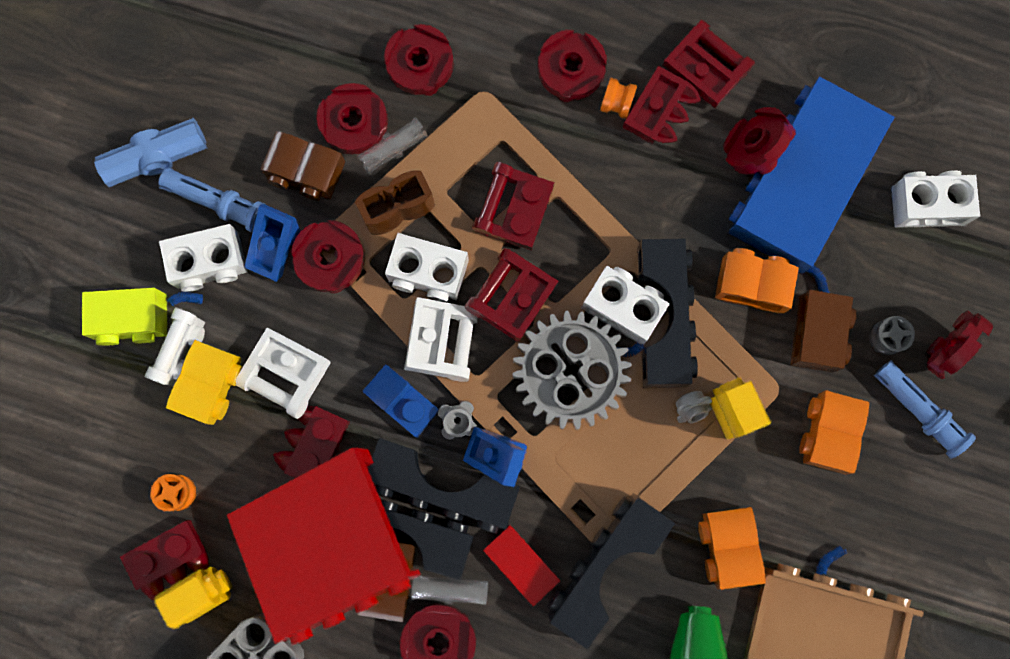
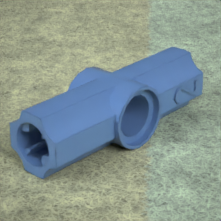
[94,118,207,187]

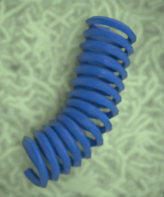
[806,265,829,293]
[166,292,203,306]
[617,342,645,358]
[816,546,847,575]

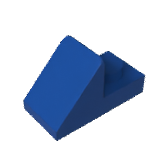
[244,203,301,281]
[362,364,439,438]
[463,426,527,487]

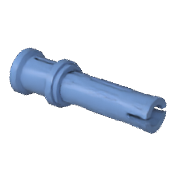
[159,168,264,232]
[873,360,976,459]

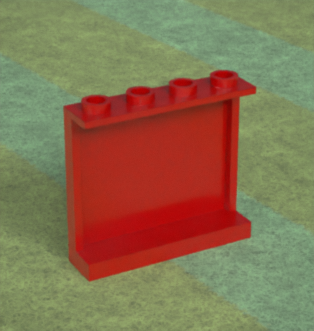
[227,448,421,646]

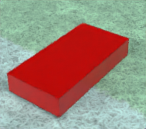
[483,525,560,607]

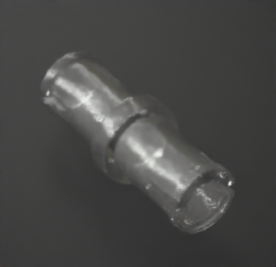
[357,118,427,174]
[411,576,488,606]

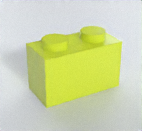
[82,288,167,346]

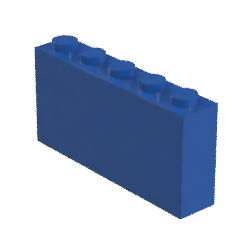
[728,76,895,274]

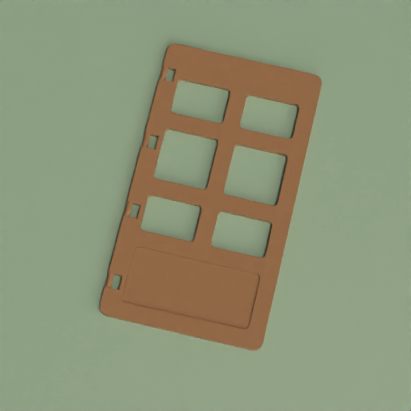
[320,92,779,542]

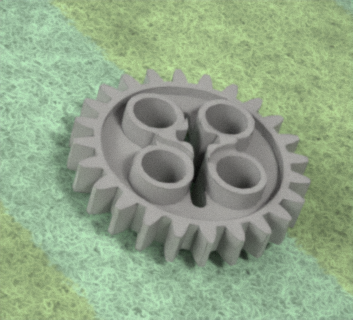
[513,311,632,430]

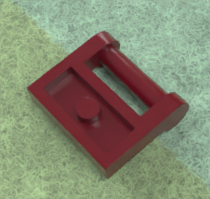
[663,19,756,108]
[472,162,555,251]
[464,248,558,343]

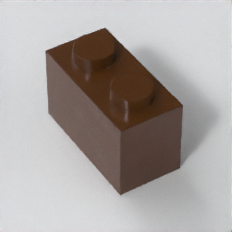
[791,290,856,373]

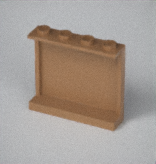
[744,563,924,659]

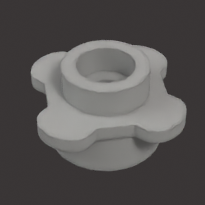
[675,391,712,423]
[438,401,477,440]

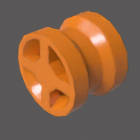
[600,78,637,119]
[151,474,196,511]

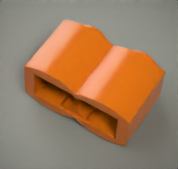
[715,248,799,313]
[799,390,869,475]
[698,507,766,590]

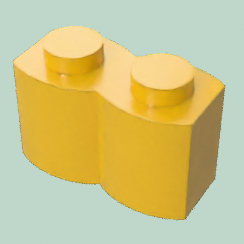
[166,340,243,425]
[710,377,771,440]
[155,567,232,629]

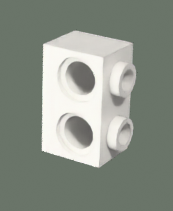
[891,171,980,228]
[159,224,248,292]
[385,233,469,303]
[581,266,670,345]

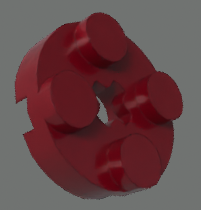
[384,24,454,96]
[538,30,606,102]
[317,83,388,154]
[723,107,796,174]
[292,220,365,293]
[927,310,993,379]
[400,604,476,659]

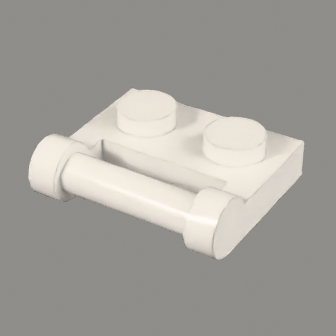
[404,297,478,382]
[144,307,205,387]
[236,328,331,419]

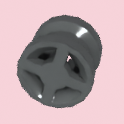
[869,316,915,356]

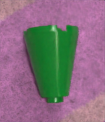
[669,606,728,659]

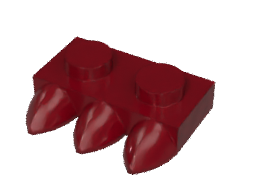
[623,66,701,144]
[273,406,350,478]
[120,520,209,601]

